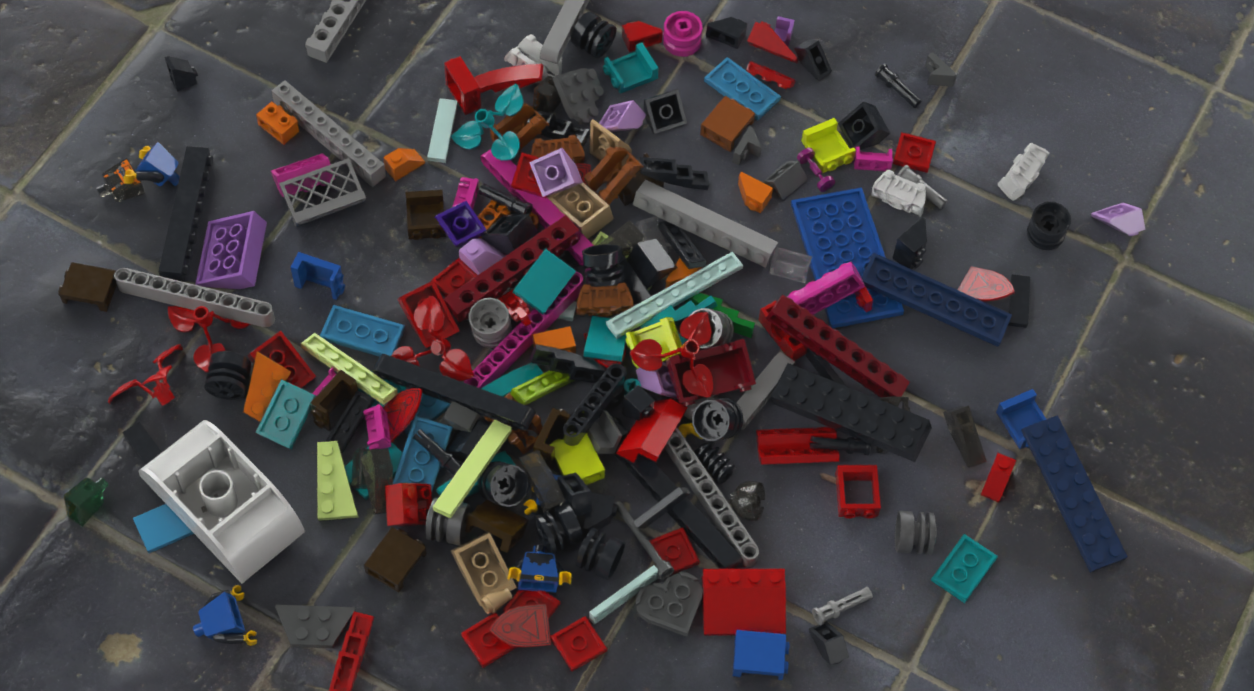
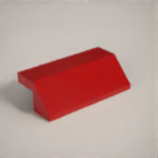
[616,399,688,463]
[756,427,839,465]

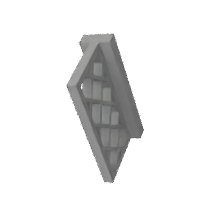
[279,158,366,227]

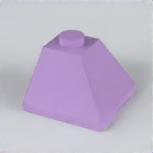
[599,100,646,132]
[529,148,583,197]
[1091,203,1145,236]
[459,238,506,275]
[636,362,678,399]

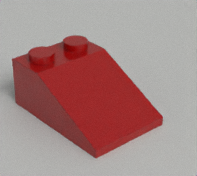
[397,280,460,348]
[247,330,316,388]

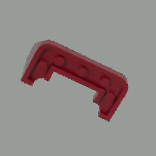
[666,339,756,407]

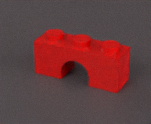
[759,300,807,361]

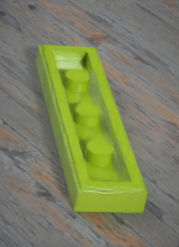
[510,370,575,405]

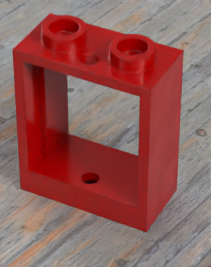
[444,56,481,115]
[835,465,881,519]

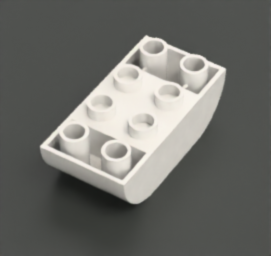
[139,420,305,584]

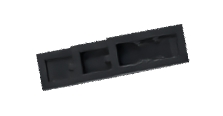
[527,110,590,147]
[639,157,709,190]
[530,344,608,383]

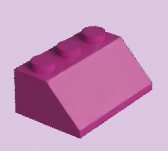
[271,153,335,198]

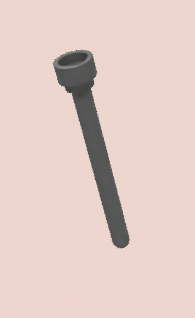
[615,502,674,579]

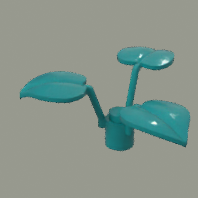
[451,84,524,161]

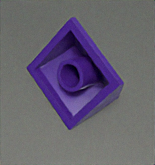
[435,201,486,247]

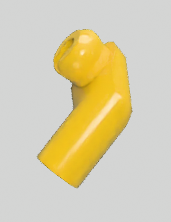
[678,423,703,440]

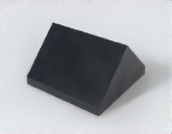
[643,89,687,134]
[627,239,677,289]

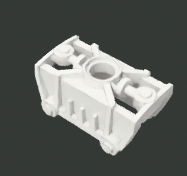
[504,34,562,89]
[998,143,1049,201]
[871,169,926,217]

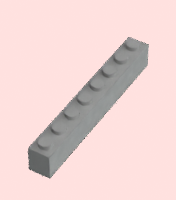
[633,180,778,268]

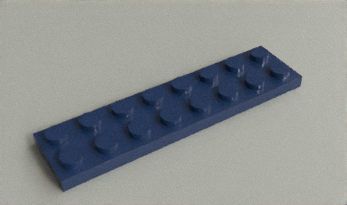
[862,253,1012,347]
[1021,415,1128,573]

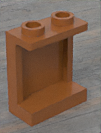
[700,96,755,152]

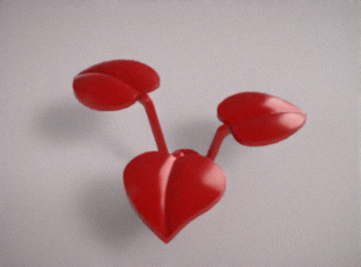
[391,296,474,381]
[168,306,251,372]
[630,312,713,398]
[108,344,183,406]

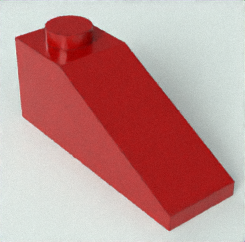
[747,21,799,64]

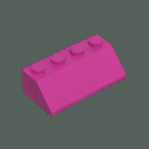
[787,262,866,315]

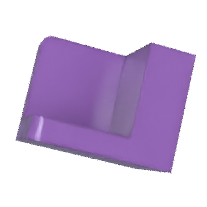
[775,16,795,47]

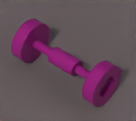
[797,148,835,192]

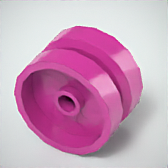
[663,11,703,57]

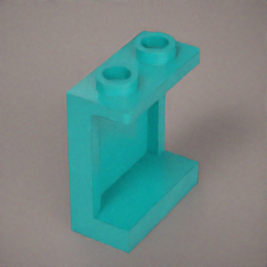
[603,43,659,94]

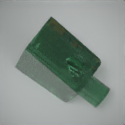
[64,477,108,527]

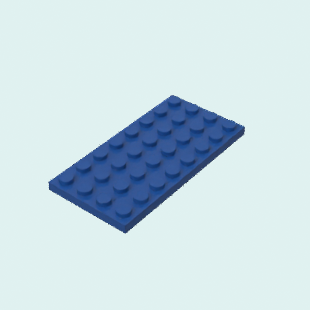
[791,187,904,328]

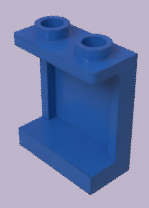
[291,252,345,300]
[996,389,1046,450]
[733,630,789,680]

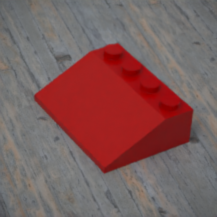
[702,569,786,636]

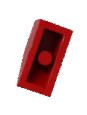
[622,21,663,52]
[981,453,1016,503]

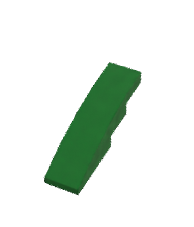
[685,293,755,338]

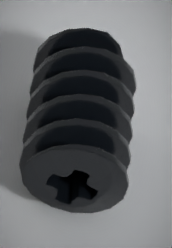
[694,441,735,484]

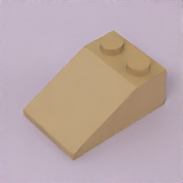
[590,119,632,166]
[547,183,614,239]
[451,532,517,606]

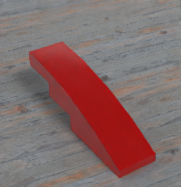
[475,64,544,93]
[329,611,375,691]

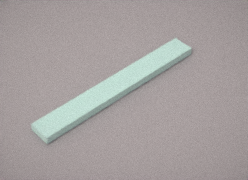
[606,252,743,339]

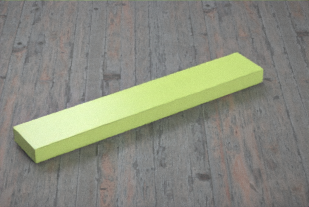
[301,333,398,405]
[433,419,512,519]

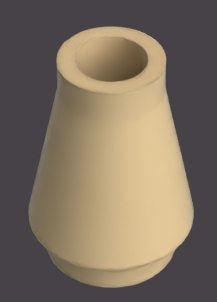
[480,588,512,614]

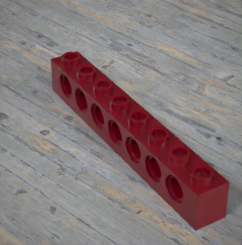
[444,215,580,323]
[765,294,910,405]

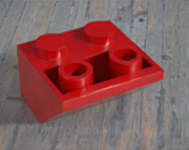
[385,483,432,526]

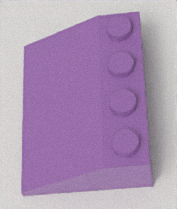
[195,211,267,289]

